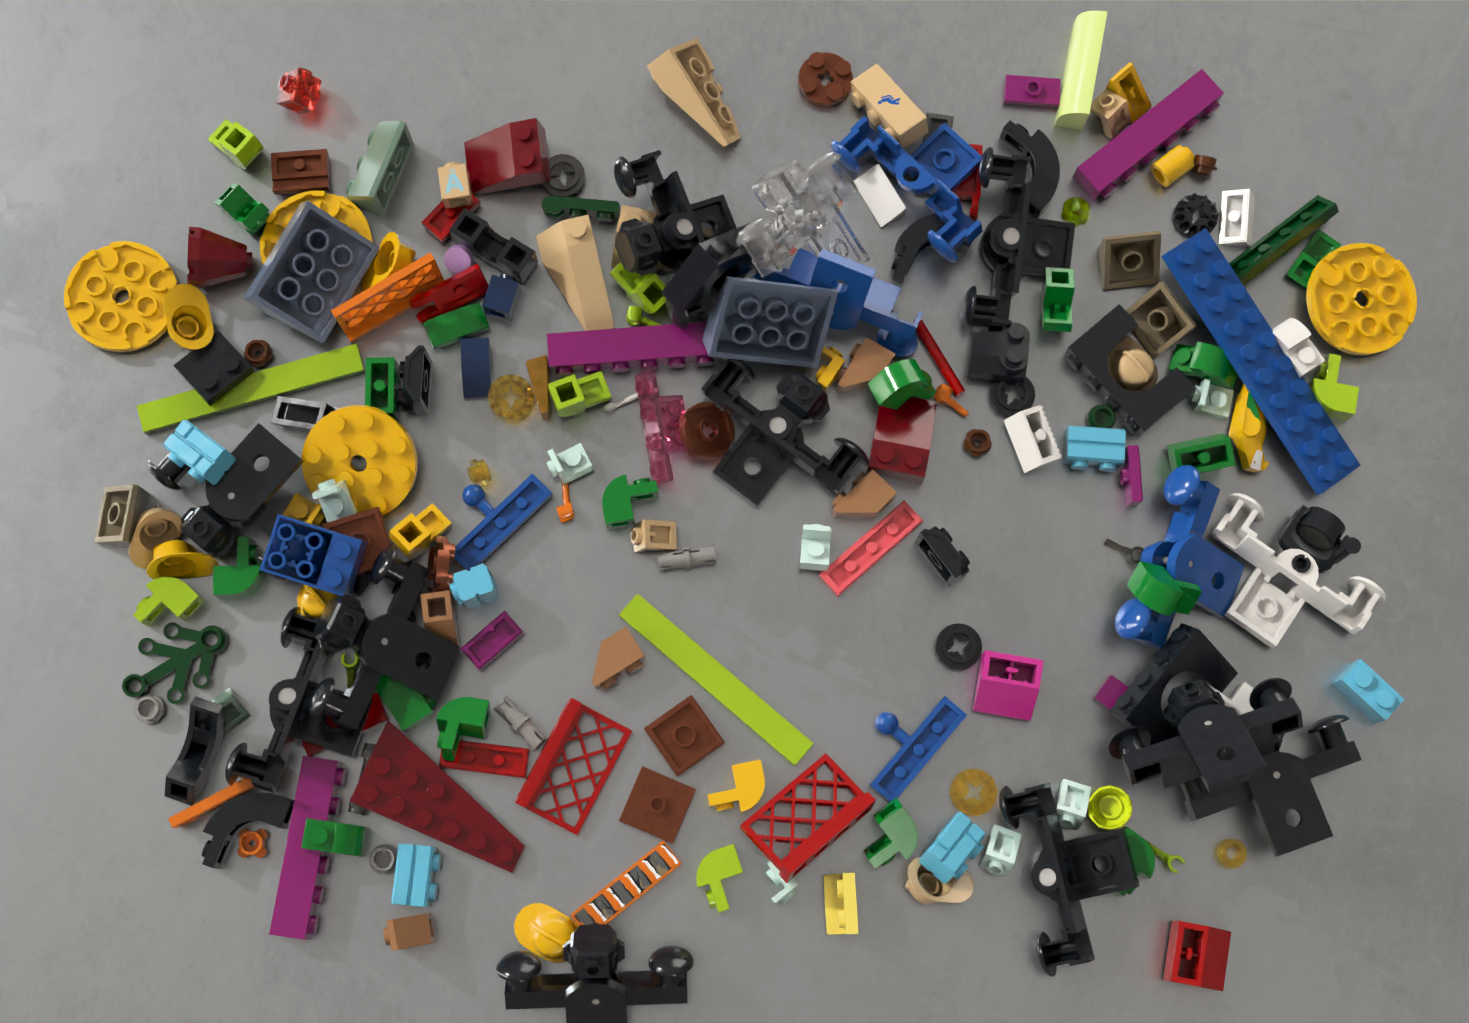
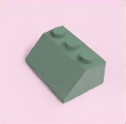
[346,121,414,217]

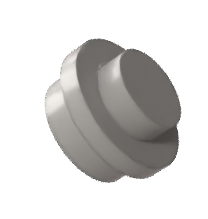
[134,694,164,724]
[369,844,397,874]

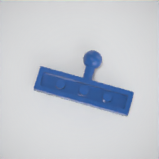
[455,473,553,572]
[869,696,967,803]

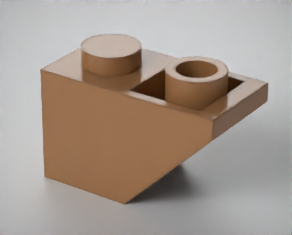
[835,337,895,394]
[831,469,897,518]
[421,590,460,652]
[592,627,645,690]
[383,913,436,951]

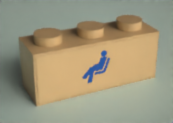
[850,64,928,149]

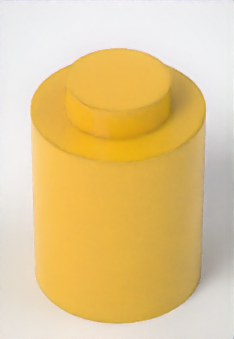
[1150,145,1195,187]

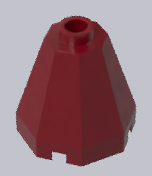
[187,227,252,289]

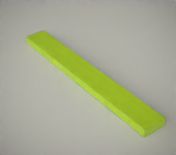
[137,343,365,434]
[619,593,814,766]

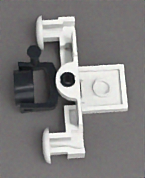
[1209,493,1387,649]

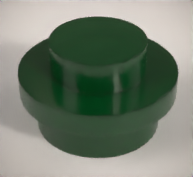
[1087,405,1116,429]

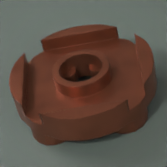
[798,52,853,108]
[679,402,735,460]
[427,536,455,593]

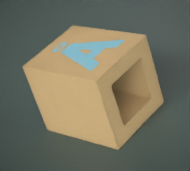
[437,162,473,209]

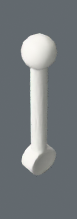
[604,383,660,412]

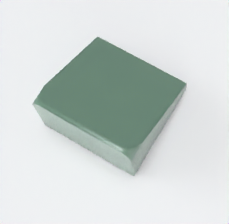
[212,688,250,732]

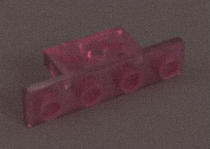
[635,369,687,485]

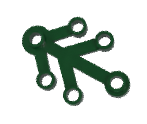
[122,622,227,705]

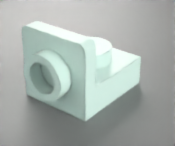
[1191,378,1234,420]
[546,443,594,485]
[312,479,357,523]
[800,524,832,571]
[1056,778,1092,830]
[980,824,1022,876]
[766,861,798,904]

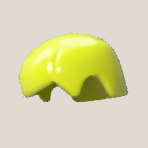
[1088,785,1133,831]

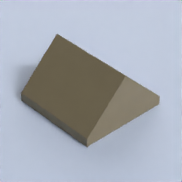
[1097,231,1161,290]
[1126,281,1197,359]
[94,484,150,548]

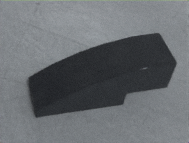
[270,396,339,434]

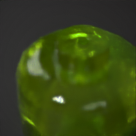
[1061,197,1090,227]

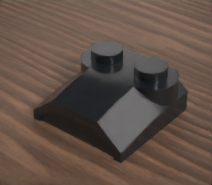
[967,323,1030,384]
[397,345,432,415]
[915,526,970,587]

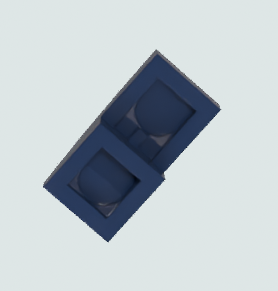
[460,338,493,399]

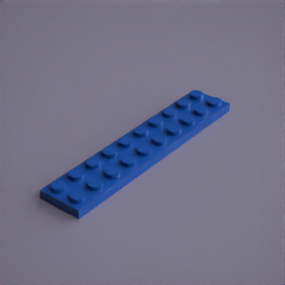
[1161,228,1361,495]

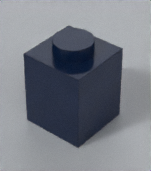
[482,274,522,321]

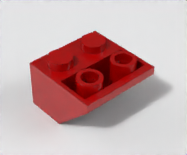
[1163,921,1231,991]

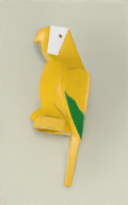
[1229,383,1269,473]

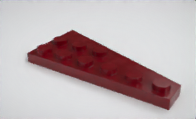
[350,720,524,873]

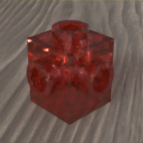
[276,68,322,114]

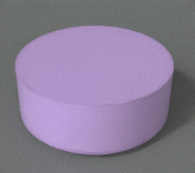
[444,244,474,274]

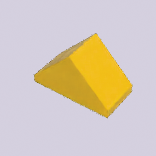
[1105,62,1152,123]

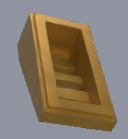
[526,355,551,420]

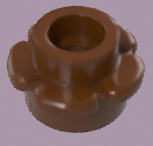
[1194,155,1218,176]
[244,340,272,367]
[964,429,992,457]

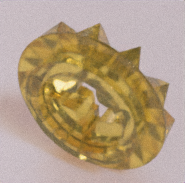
[488,374,534,420]
[950,768,998,816]

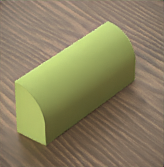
[1055,11,1108,131]

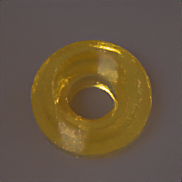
[467,459,491,487]
[1217,839,1247,868]

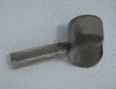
[1104,538,1144,565]

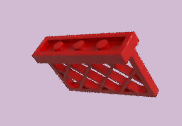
[514,698,632,835]
[740,753,876,883]

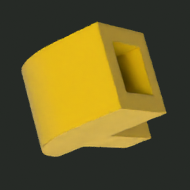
[389,503,452,559]
[707,759,765,813]

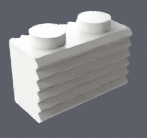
[1004,405,1062,473]

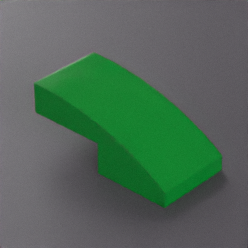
[1285,229,1342,289]
[423,302,490,349]

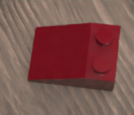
[464,118,551,196]
[866,397,937,484]

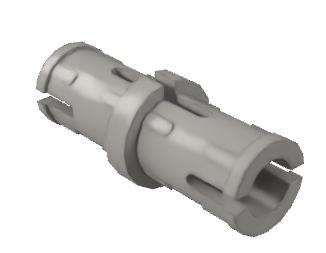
[657,545,716,571]
[494,696,547,751]

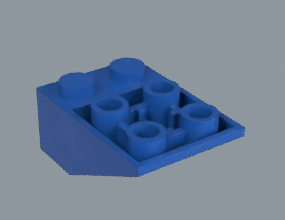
[260,514,368,596]

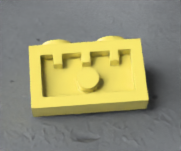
[823,873,859,935]

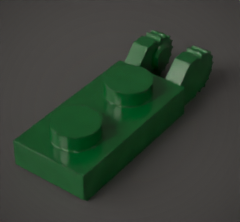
[541,196,621,222]

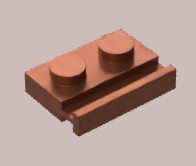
[271,149,330,195]

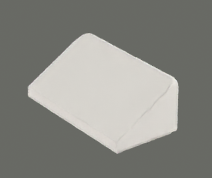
[853,164,906,228]
[1219,189,1255,248]

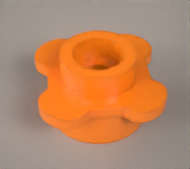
[237,828,268,858]

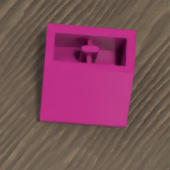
[973,650,1044,721]

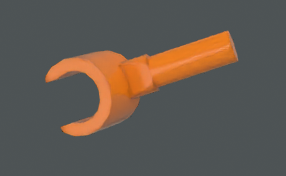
[934,384,969,418]
[556,483,575,523]

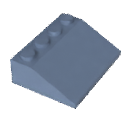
[243,201,380,343]
[702,276,838,368]

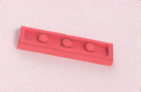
[819,500,923,597]

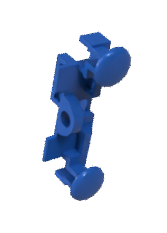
[831,116,983,263]

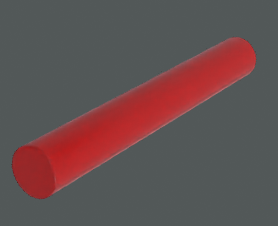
[916,320,965,397]

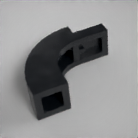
[1000,120,1060,218]
[891,214,977,284]
[164,696,226,806]
[202,792,294,869]

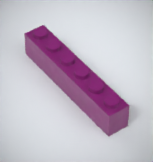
[1073,69,1224,201]
[547,322,719,377]
[269,756,346,940]

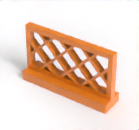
[331,252,444,344]

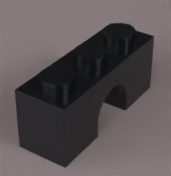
[449,208,538,284]

